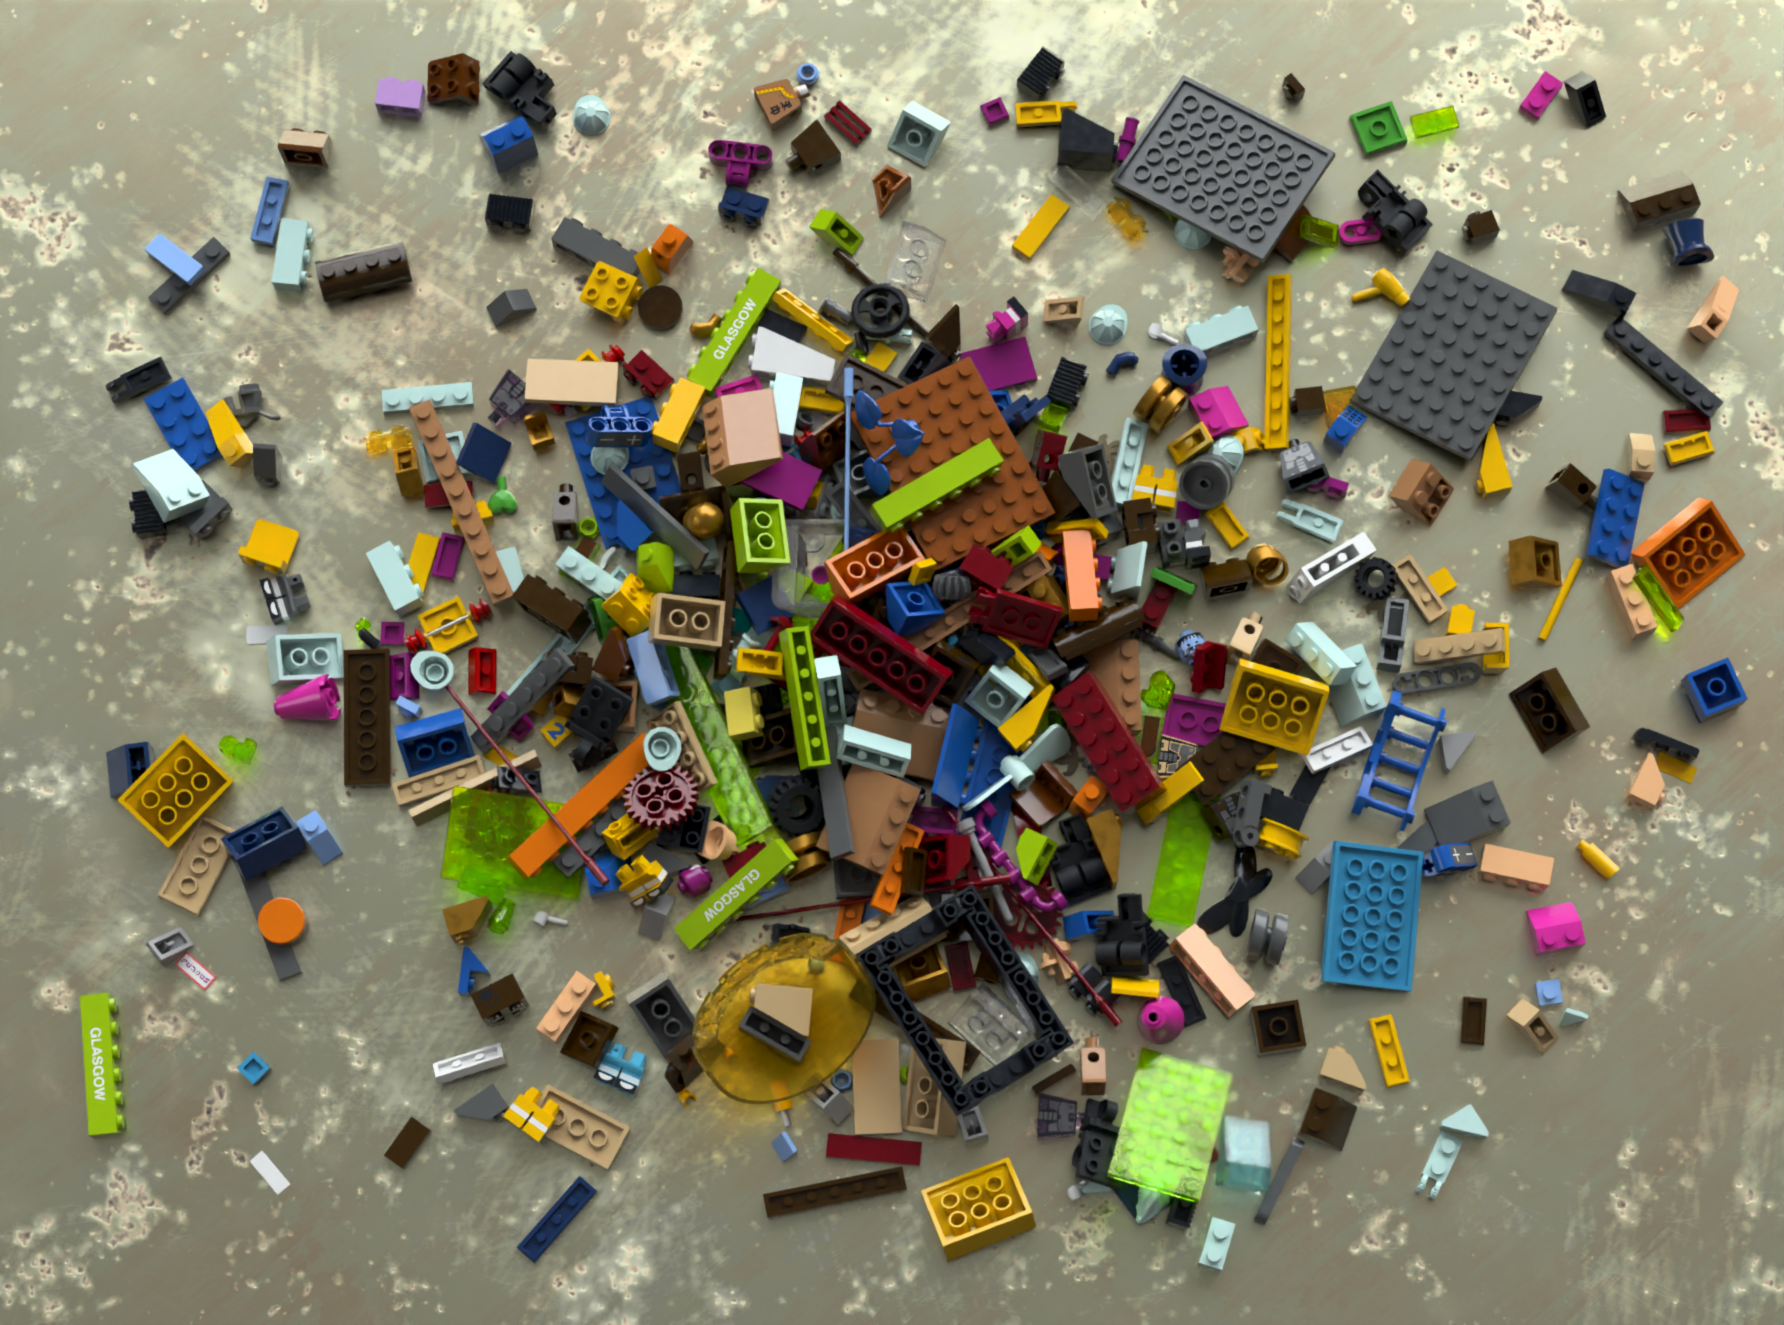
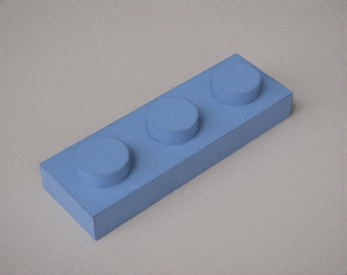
[250,176,289,246]

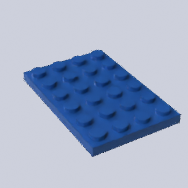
[565,396,683,549]

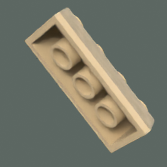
[839,896,947,981]
[902,1038,966,1136]

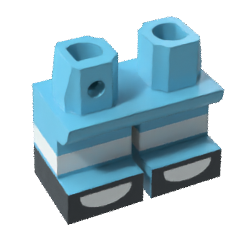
[593,1043,647,1098]

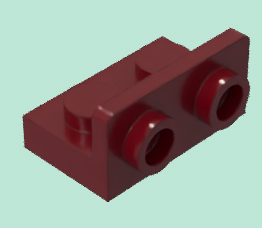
[622,350,675,400]

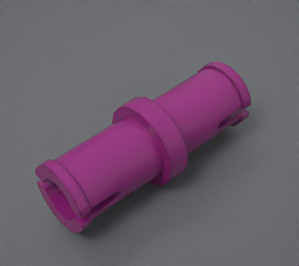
[1116,117,1140,163]

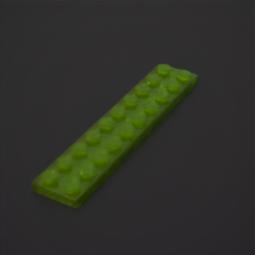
[665,645,776,847]

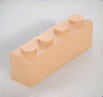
[1168,923,1256,1018]

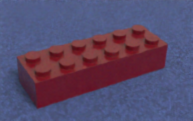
[810,594,953,715]
[1051,672,1167,816]

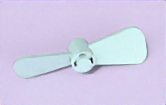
[962,724,1071,811]

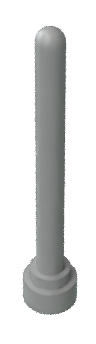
[955,817,1013,923]

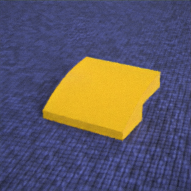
[1111,976,1159,998]

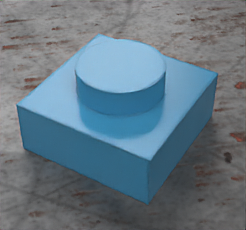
[237,1051,271,1086]

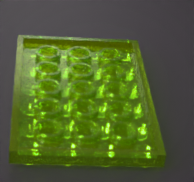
[440,786,583,900]
[1107,1047,1233,1203]

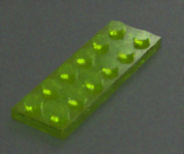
[1147,792,1220,928]

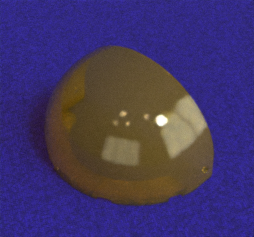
[692,933,876,1104]

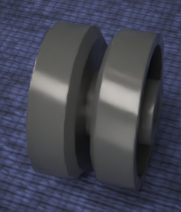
[1179,454,1235,510]
[1246,908,1289,965]

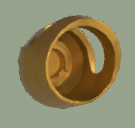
[683,502,724,541]
[1246,543,1289,585]

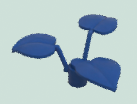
[855,390,925,496]

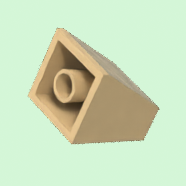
[749,983,813,1037]

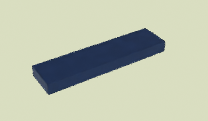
[516,1176,598,1264]

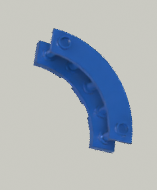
[1351,690,1447,831]

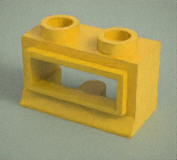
[1482,623,1510,674]
[601,812,658,860]

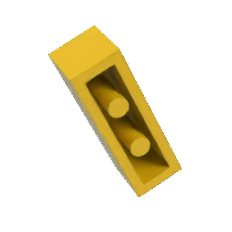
[651,377,705,453]

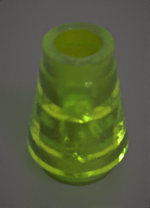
[487,898,516,935]

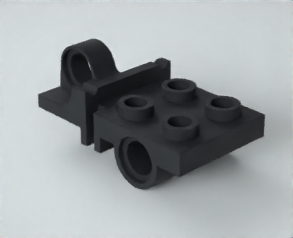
[482,51,557,125]
[1358,169,1433,254]
[564,675,634,768]
[1050,813,1111,905]
[1095,893,1149,976]
[1072,1098,1132,1190]

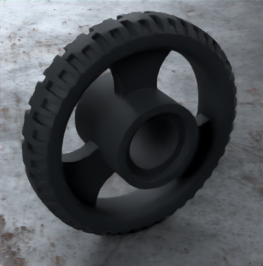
[851,283,910,339]

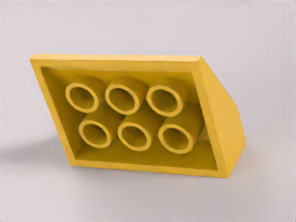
[1219,658,1330,756]
[117,733,233,848]
[920,1157,1036,1261]

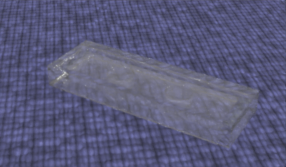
[1045,164,1109,221]

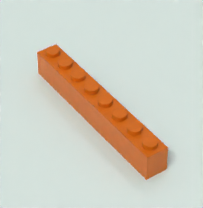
[506,733,651,879]

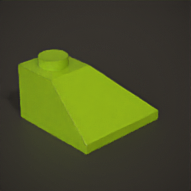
[636,542,674,594]

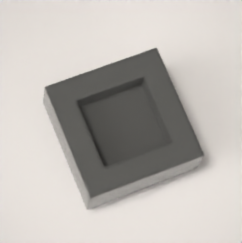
[630,465,657,492]

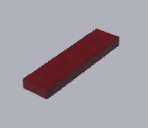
[826,1133,922,1166]

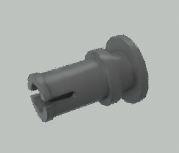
[818,295,852,326]

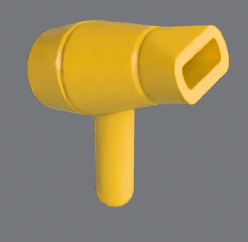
[1351,268,1410,307]

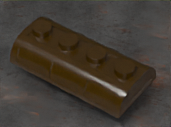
[315,240,412,303]
[1050,596,1145,661]

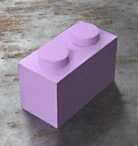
[375,77,426,117]

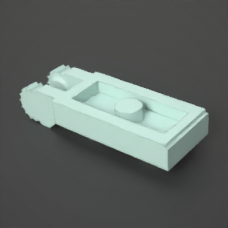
[1276,499,1343,543]
[1416,1131,1463,1200]

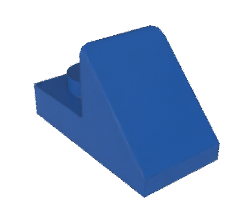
[458,946,491,997]

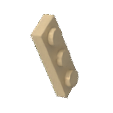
[1392,554,1448,624]

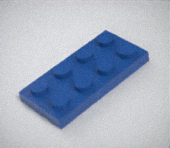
[144,377,223,472]
[1586,468,1645,568]

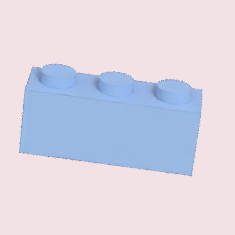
[626,630,680,705]

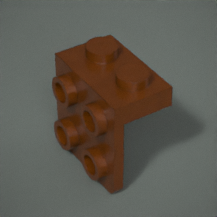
[427,53,480,105]
[1009,760,1078,827]

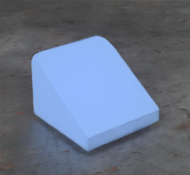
[771,1131,798,1162]

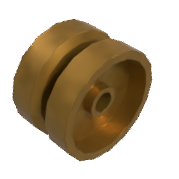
[1133,375,1188,434]
[781,832,831,884]

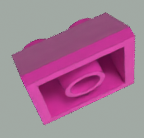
[1188,386,1249,442]
[1526,902,1586,956]

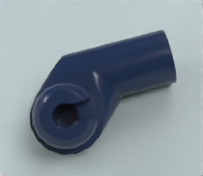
[1106,351,1139,377]

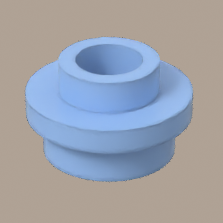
[797,63,819,85]

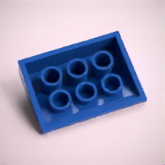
[931,704,983,810]

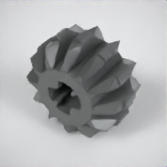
[932,573,971,600]

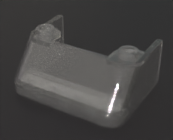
[772,519,844,618]

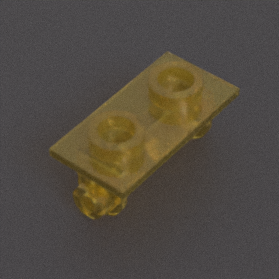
[1106,196,1149,241]
[364,425,412,454]

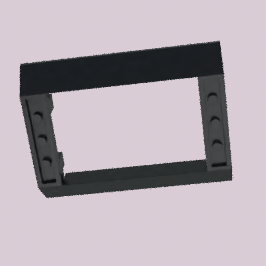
[854,884,1074,1117]

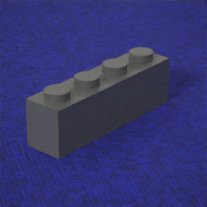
[551,217,640,277]

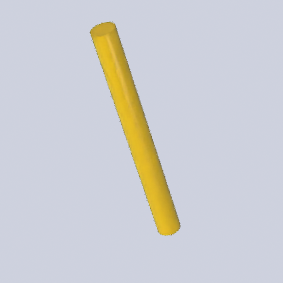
[1538,558,1584,642]

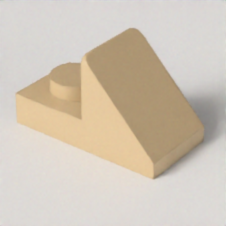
[1043,296,1085,327]

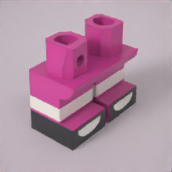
[986,296,1028,344]

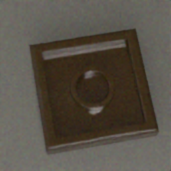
[560,1011,619,1070]

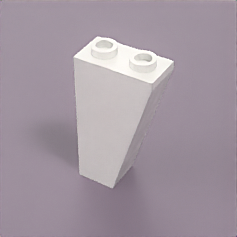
[748,327,836,387]
[1287,532,1377,604]

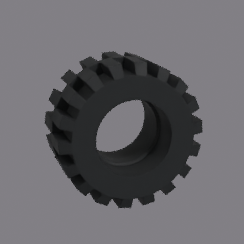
[766,775,825,837]

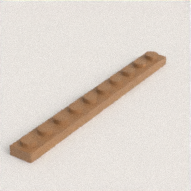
[409,400,514,607]
[845,551,1053,692]

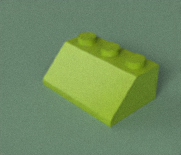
[730,498,790,573]

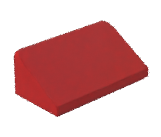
[468,647,496,695]

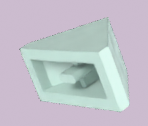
[1439,1104,1489,1139]

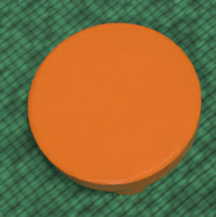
[258,898,306,945]

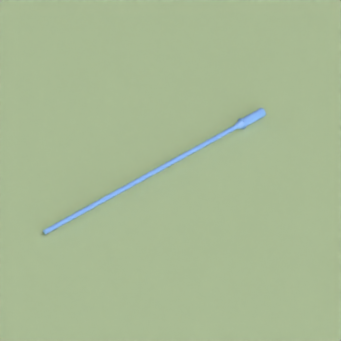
[843,368,854,551]

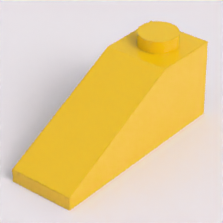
[205,399,253,468]
[1475,423,1513,499]
[998,684,1055,753]
[1136,761,1204,825]

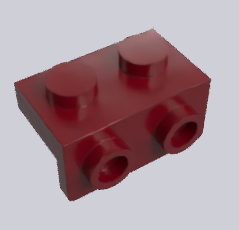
[1190,641,1228,693]

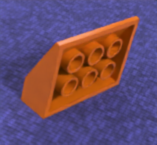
[1630,498,1746,610]

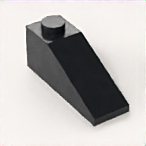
[1562,270,1637,318]

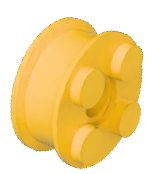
[1257,818,1309,860]

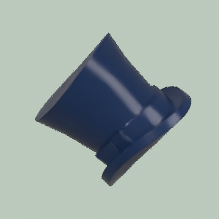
[1663,218,1714,266]
[1161,344,1207,395]

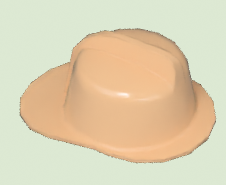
[698,820,740,860]

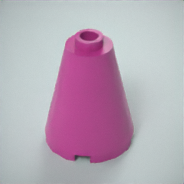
[274,674,341,720]
[1138,996,1184,1043]

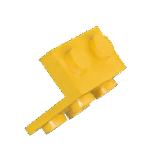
[579,261,643,324]
[238,519,299,574]
[601,573,655,637]

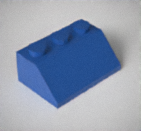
[395,708,475,778]

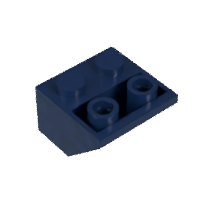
[106,741,154,798]

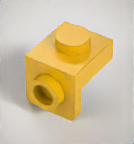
[1227,426,1265,454]
[592,971,616,1010]

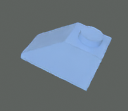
[296,810,343,866]

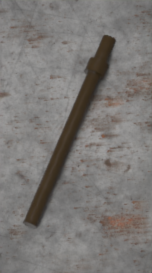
[832,247,930,338]

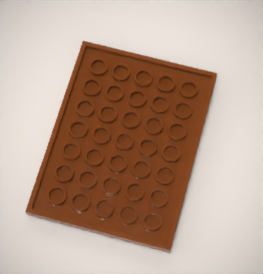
[850,356,1055,574]

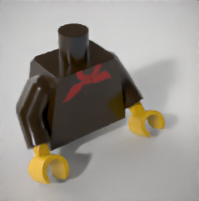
[665,1034,738,1107]

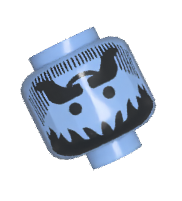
[1175,629,1206,665]

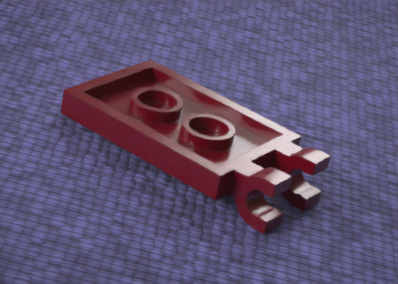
[968,586,1063,650]

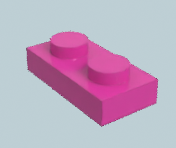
[1519,71,1563,120]
[715,374,763,398]

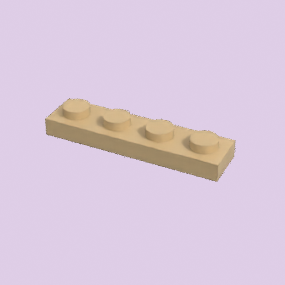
[1413,628,1505,664]
[392,755,486,807]

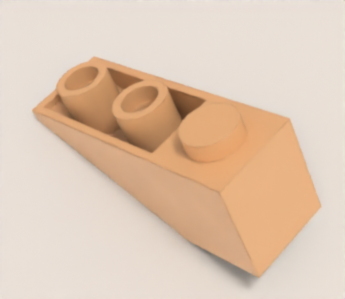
[1687,276,1739,342]

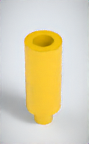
[1577,840,1620,880]

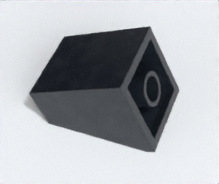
[1057,108,1118,171]

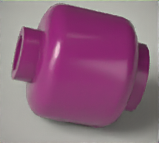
[677,864,713,898]

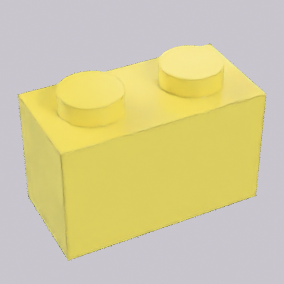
[724,686,764,741]

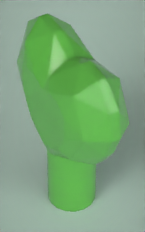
[488,477,517,514]

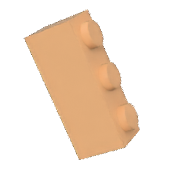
[1607,563,1658,640]
[1477,844,1554,891]
[536,971,598,1045]

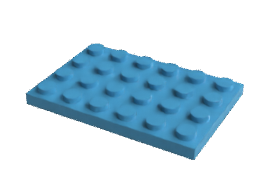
[1321,841,1424,991]

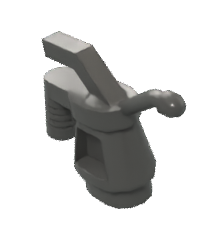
[223,384,281,427]

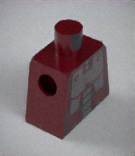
[1031,429,1068,483]

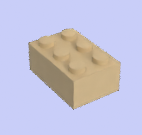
[648,593,725,651]

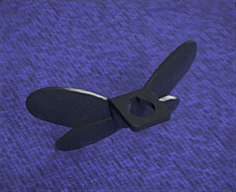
[1197,846,1273,937]

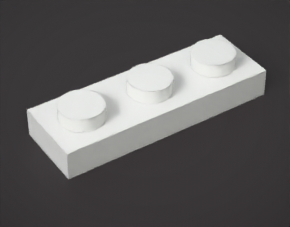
[1301,726,1373,775]
[433,1043,506,1084]

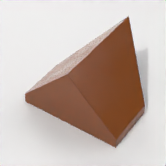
[871,165,911,219]

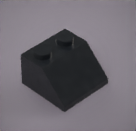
[673,571,721,600]

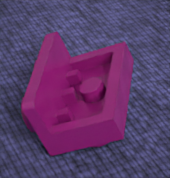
[911,806,958,838]

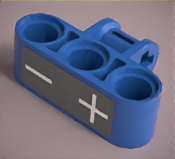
[584,405,653,447]
[1422,843,1478,877]

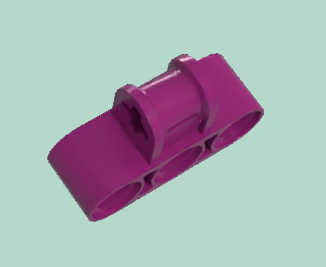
[708,140,773,188]

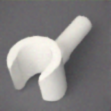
[1148,323,1178,346]
[533,911,568,927]
[1067,1180,1091,1201]

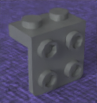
[177,480,233,541]

